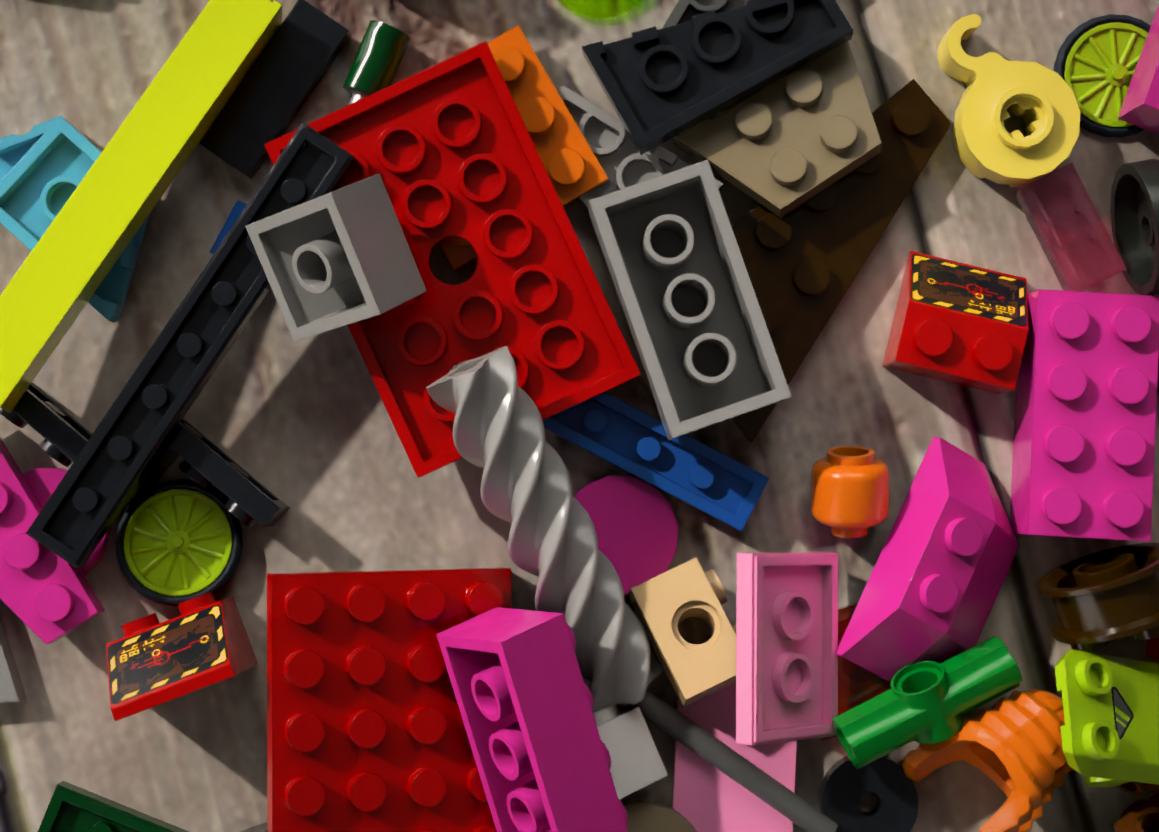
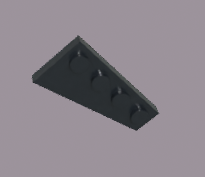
[582,0,853,155]

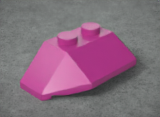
[835,437,1020,681]

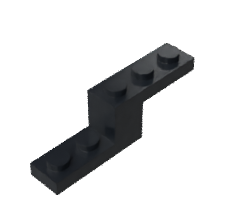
[0,383,290,528]

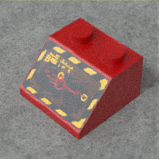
[882,251,1029,394]
[106,591,258,721]

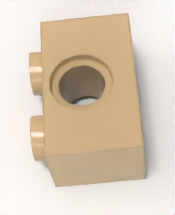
[629,557,736,708]

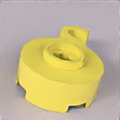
[937,14,1081,188]

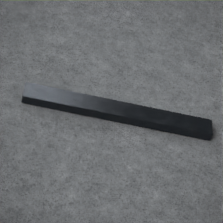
[26,122,357,568]

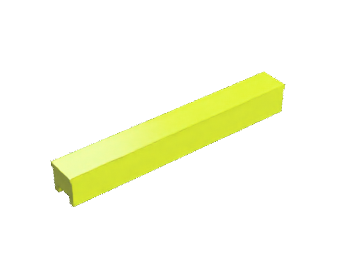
[0,0,282,413]

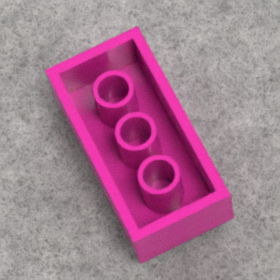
[1010,289,1159,542]
[436,607,628,832]

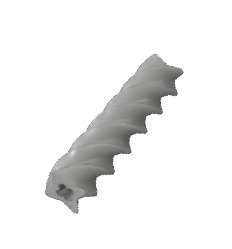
[426,346,664,712]

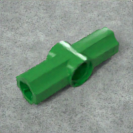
[832,636,1023,769]

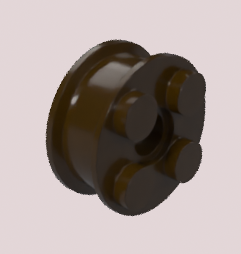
[1037,543,1159,652]

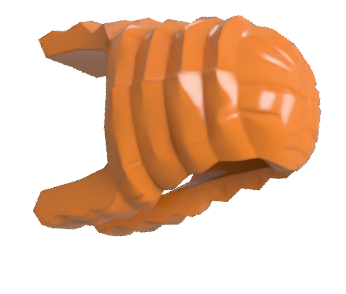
[902,689,1073,832]

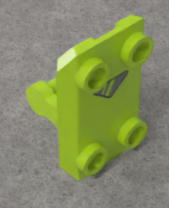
[1055,649,1159,787]

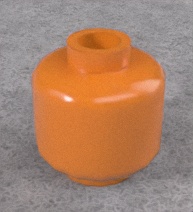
[811,446,889,538]

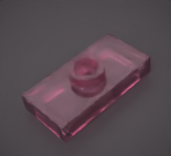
[1014,163,1126,292]

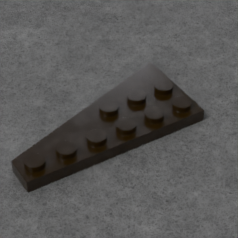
[732,79,951,442]

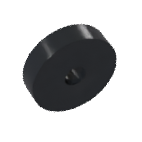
[819,756,918,832]

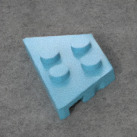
[0,116,150,323]

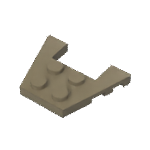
[672,41,882,218]

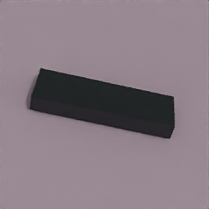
[199,0,352,180]

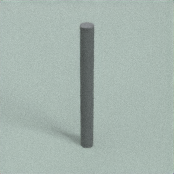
[626,689,838,832]

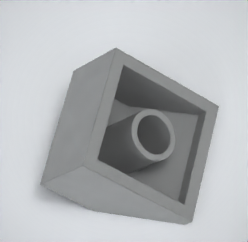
[245,173,427,342]

